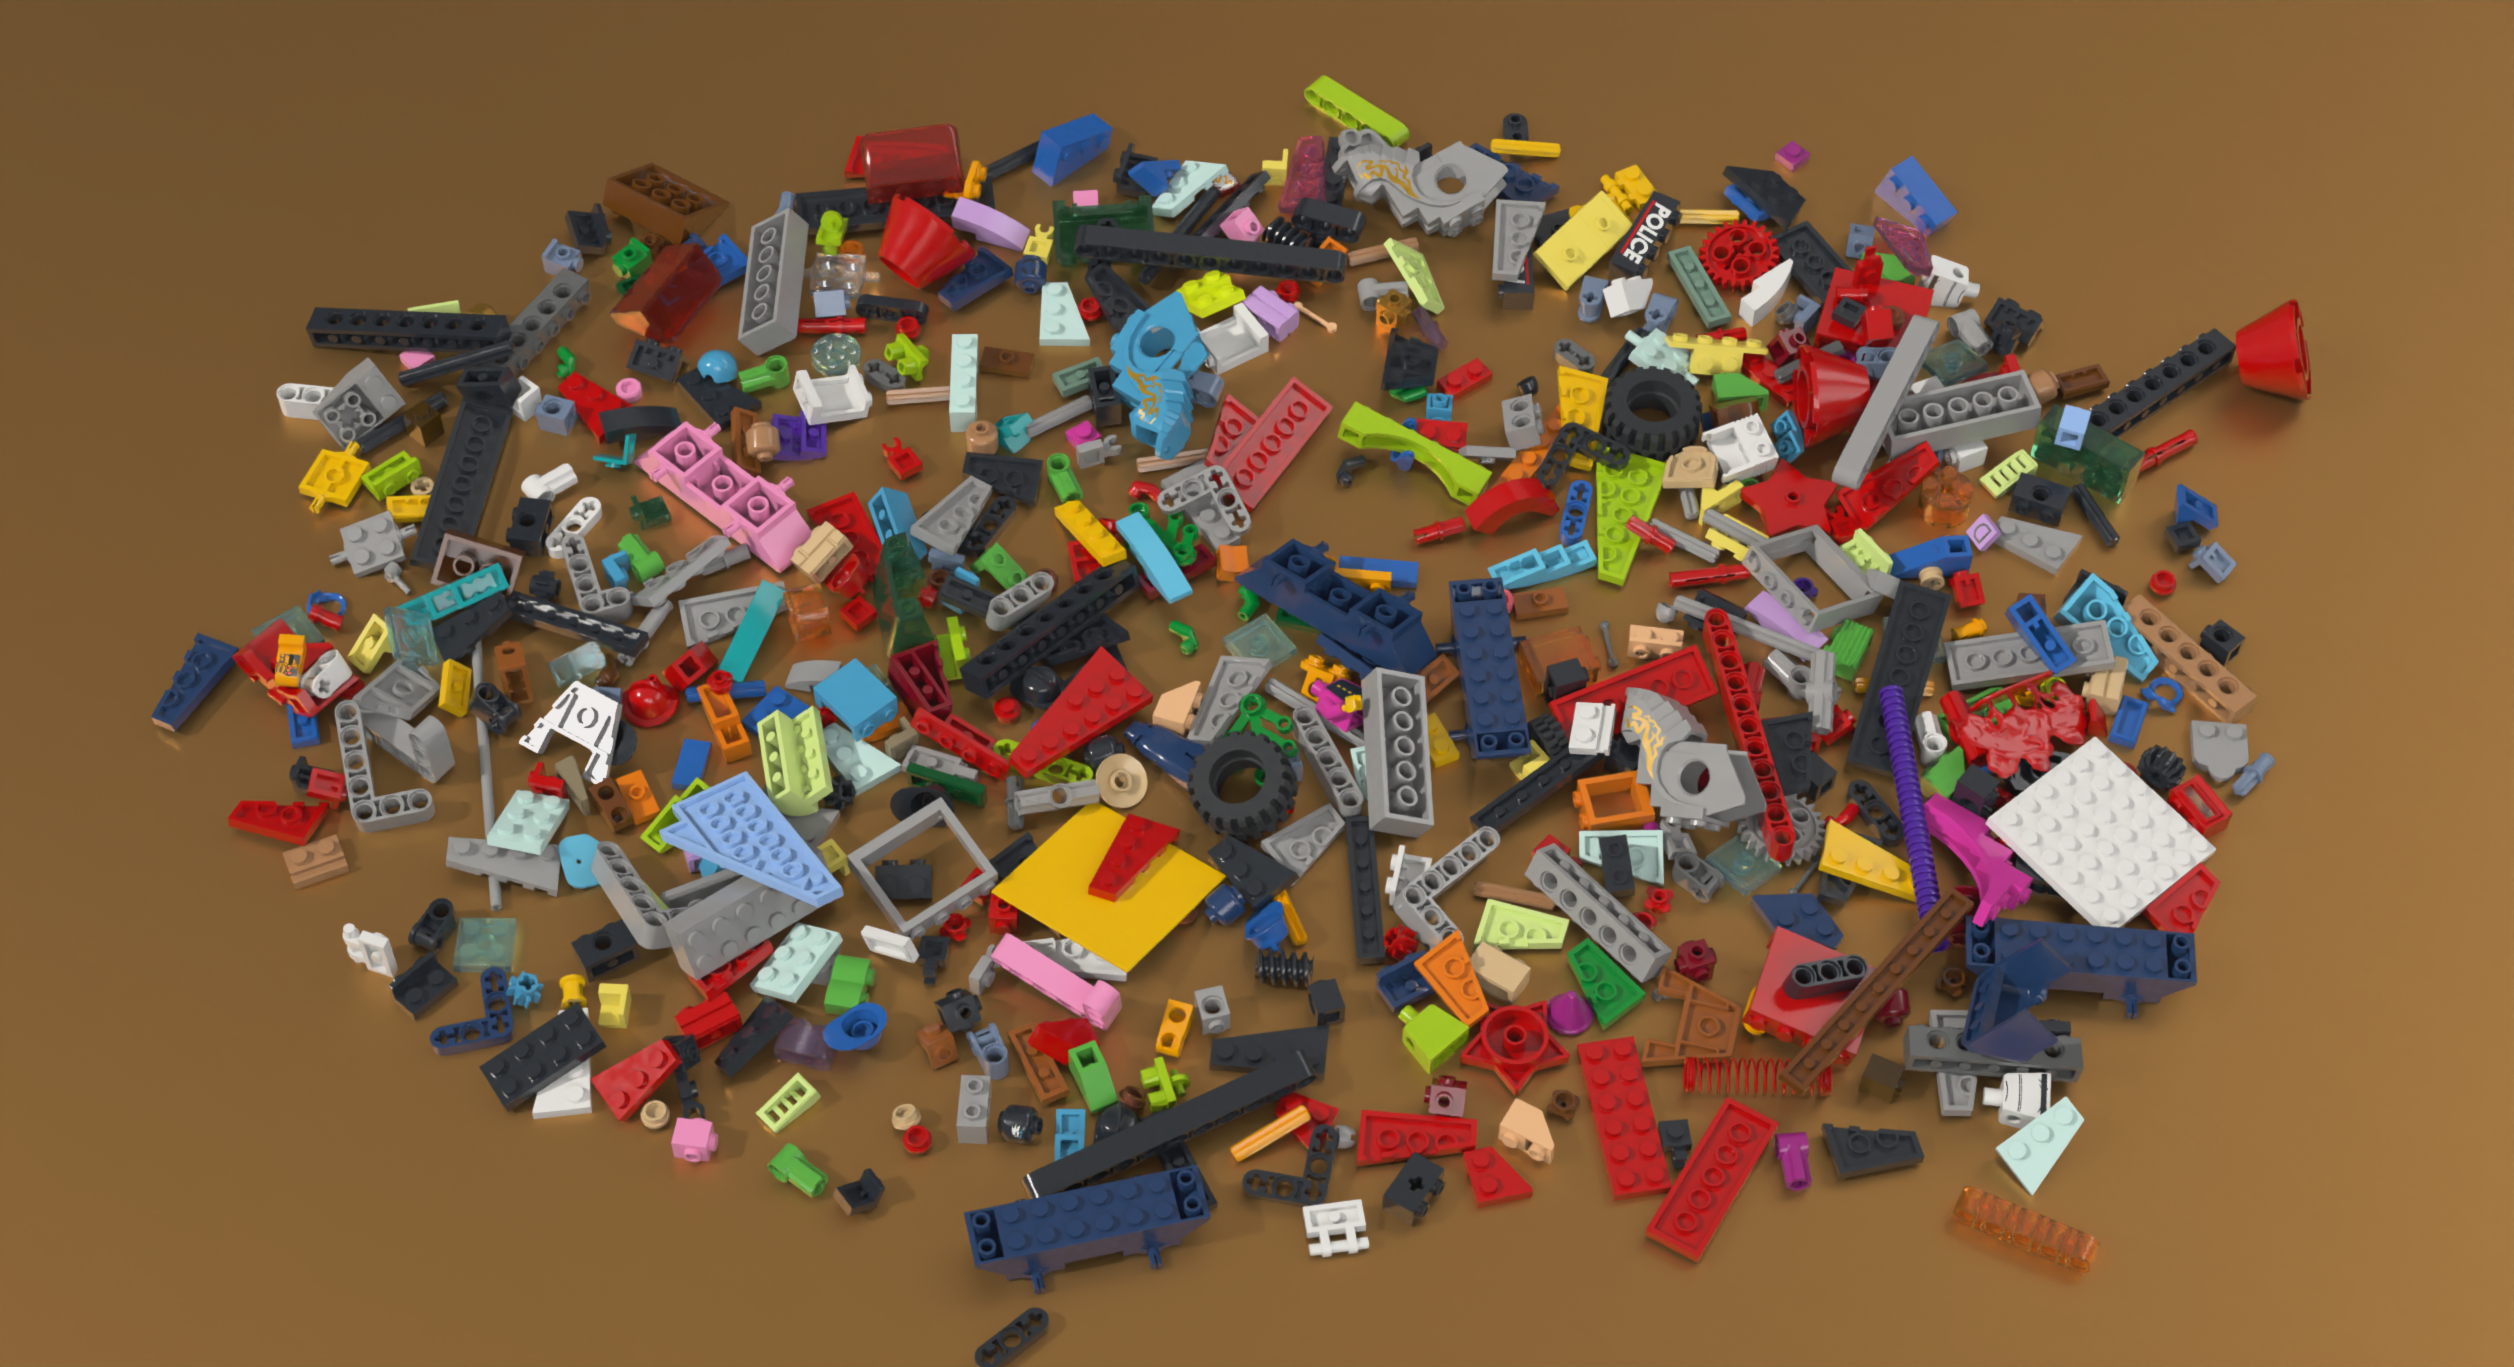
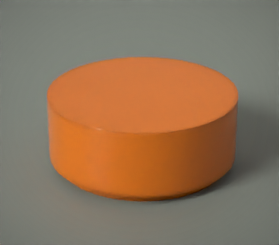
[839,240,864,264]

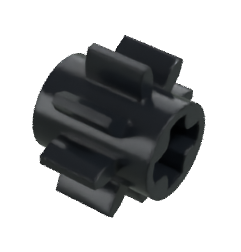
[529,570,561,602]
[823,775,857,810]

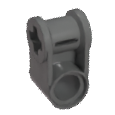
[1671,851,1726,903]

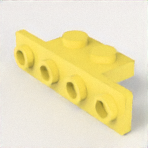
[1665,333,1768,375]

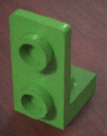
[969,543,1029,590]

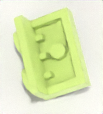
[1839,528,1893,575]

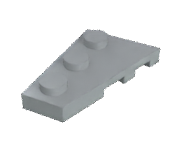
[1261,803,1345,888]

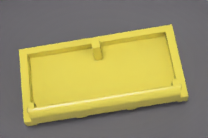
[1533,191,1633,291]

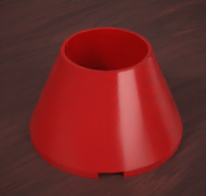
[878,194,976,289]
[2236,299,2312,400]
[1793,344,1870,448]

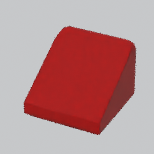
[2085,699,2108,737]

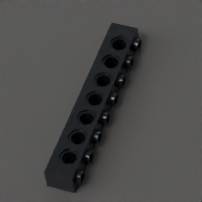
[306,307,512,353]
[2080,328,2236,458]
[959,560,1141,700]

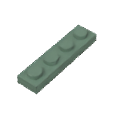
[1667,246,1732,329]

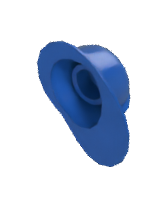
[1245,901,1289,952]
[823,1002,887,1051]

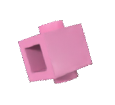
[1220,207,1265,242]
[671,1118,718,1162]

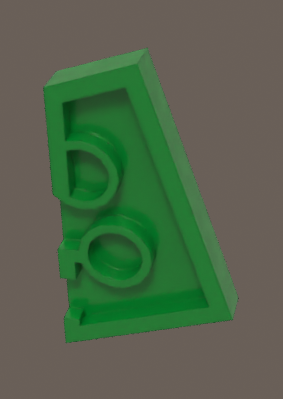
[1566,938,1646,1031]

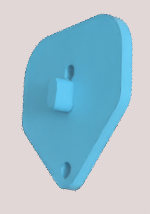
[558,834,600,889]

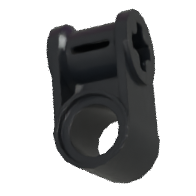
[468,682,522,735]
[408,898,458,955]

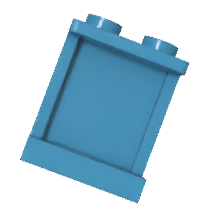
[813,658,898,742]

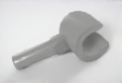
[384,561,412,595]

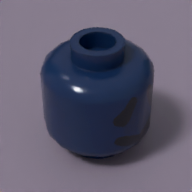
[1014,255,1047,294]

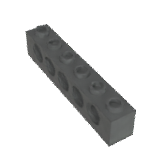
[473,268,591,377]
[1903,1024,2083,1083]

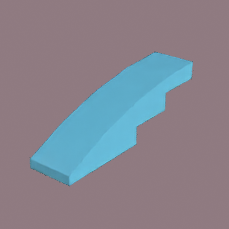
[1116,512,1193,604]
[1488,539,1598,590]

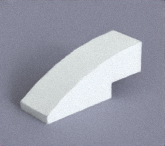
[1739,259,1793,327]

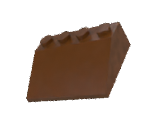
[602,163,730,245]

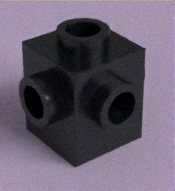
[934,988,982,1033]

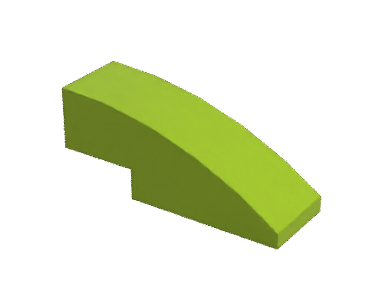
[640,777,710,854]

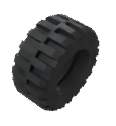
[1602,366,1702,462]
[1187,730,1298,841]

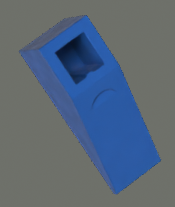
[1889,535,1973,579]

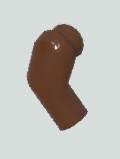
[595,653,620,687]

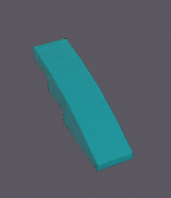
[396,563,510,631]
[718,579,786,682]

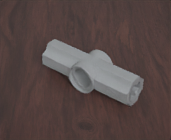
[1805,650,1838,735]
[1014,779,1100,816]

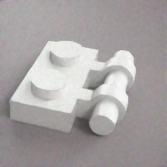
[342,923,398,978]
[1303,1199,1369,1258]

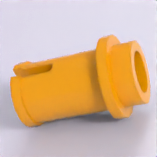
[1951,618,1987,641]

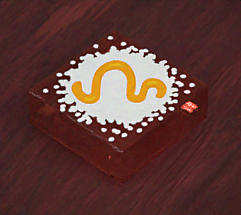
[1212,170,1241,199]

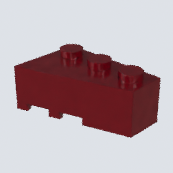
[887,639,953,721]

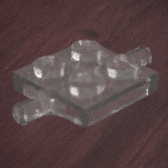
[803,252,881,299]

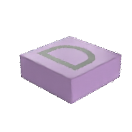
[1966,514,2002,551]

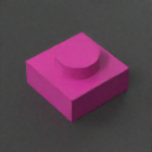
[1066,420,1101,449]

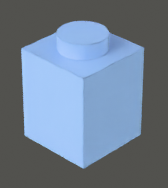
[2054,405,2091,451]

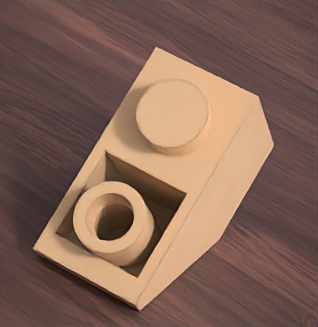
[1153,681,1204,737]
[1498,1098,1554,1164]

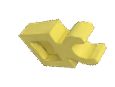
[1023,224,1054,265]

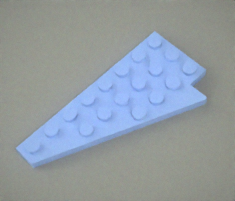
[659,771,844,908]

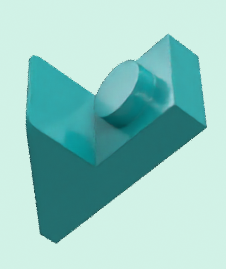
[994,412,1033,454]

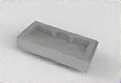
[1459,445,1516,464]

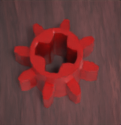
[1383,924,1418,961]

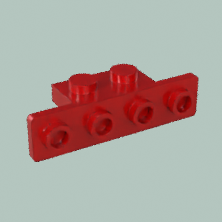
[910,707,1012,781]

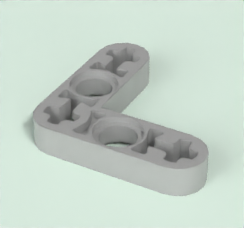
[1157,465,1252,536]

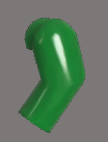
[556,346,576,378]
[1389,386,1427,403]
[1237,585,1260,621]
[1169,620,1199,655]

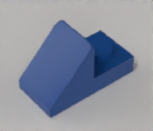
[1128,160,1182,197]
[2175,484,2218,531]

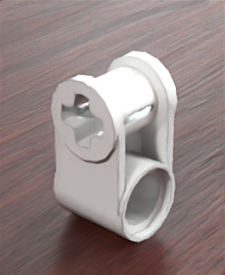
[298,650,352,699]

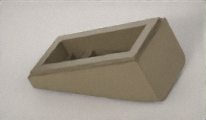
[555,755,591,816]

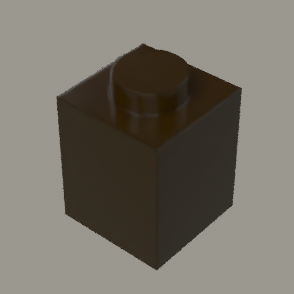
[403,400,445,448]
[1858,1053,1907,1103]

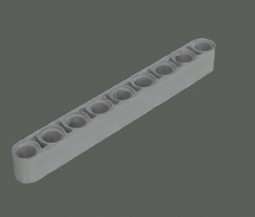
[1832,314,1940,490]

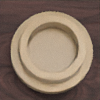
[641,1100,670,1129]
[892,1104,921,1131]

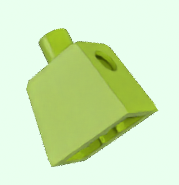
[1399,1005,1469,1075]

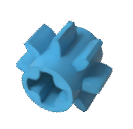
[506,971,544,1008]

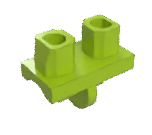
[816,211,848,256]
[884,333,930,381]
[1140,1057,1191,1112]

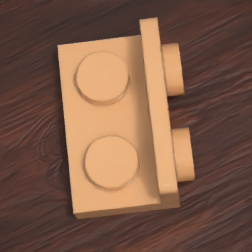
[1627,625,1684,660]

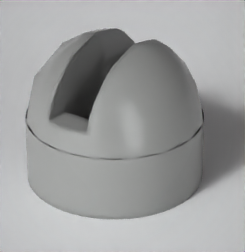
[1655,602,1678,623]
[1335,1125,1356,1149]

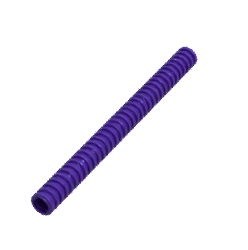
[1879,685,1949,953]

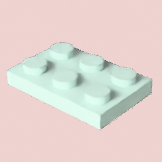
[487,790,570,855]
[749,922,843,1003]

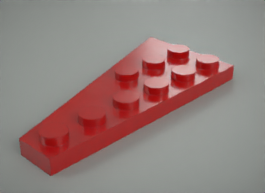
[1009,646,1153,779]

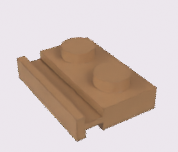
[283,834,349,890]

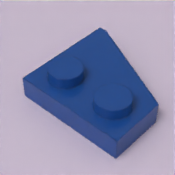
[741,686,810,738]

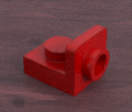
[1947,570,1986,610]
[1820,704,1857,746]
[528,762,568,799]
[306,767,348,810]

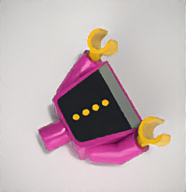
[1310,678,1364,732]

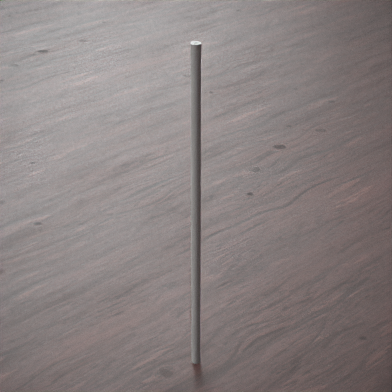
[468,601,502,911]

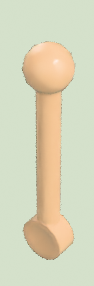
[1294,302,1337,333]

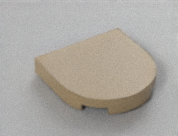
[1662,446,1719,488]

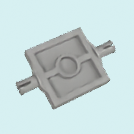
[329,510,418,578]

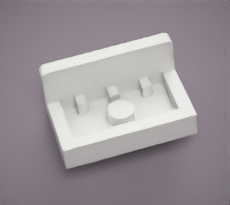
[1385,845,1432,906]

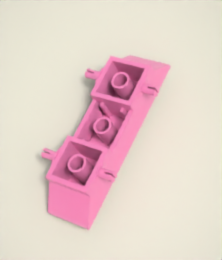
[634,421,812,573]

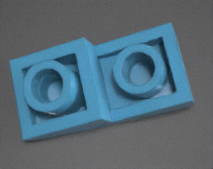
[1426,393,1453,421]
[1770,410,1804,464]

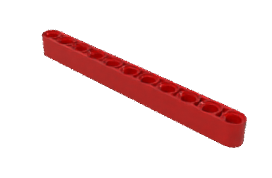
[1702,608,1796,862]

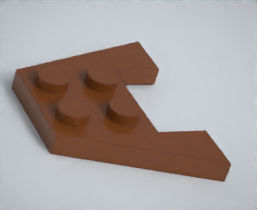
[1641,965,1742,1067]

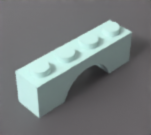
[949,334,979,432]

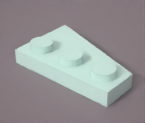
[1151,160,1229,218]

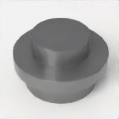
[1775,301,1799,324]

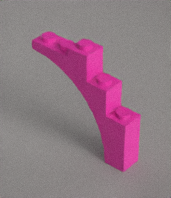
[1924,793,2033,927]

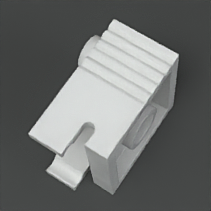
[1701,413,1779,484]

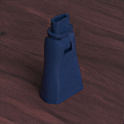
[1124,720,1205,791]

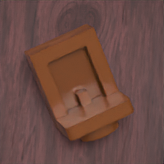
[915,1021,959,1069]

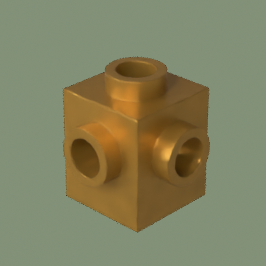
[1376,288,1413,332]

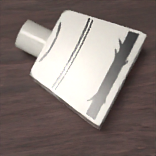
[1917,255,1980,308]
[1982,1073,2051,1129]

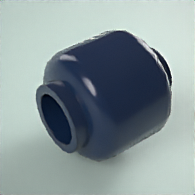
[1204,884,1247,926]

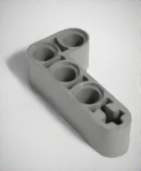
[561,534,634,623]

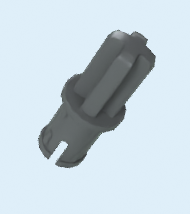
[1004,776,1024,830]

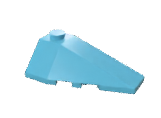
[2052,573,2159,682]

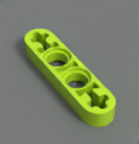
[993,739,1093,784]

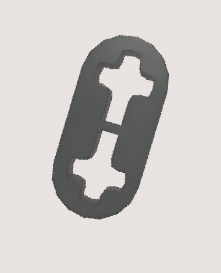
[1553,339,1596,374]
[863,359,907,393]

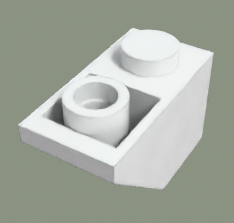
[1603,276,1653,318]

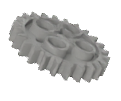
[1735,794,1826,866]

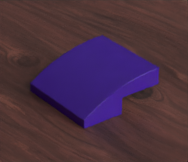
[771,411,827,461]

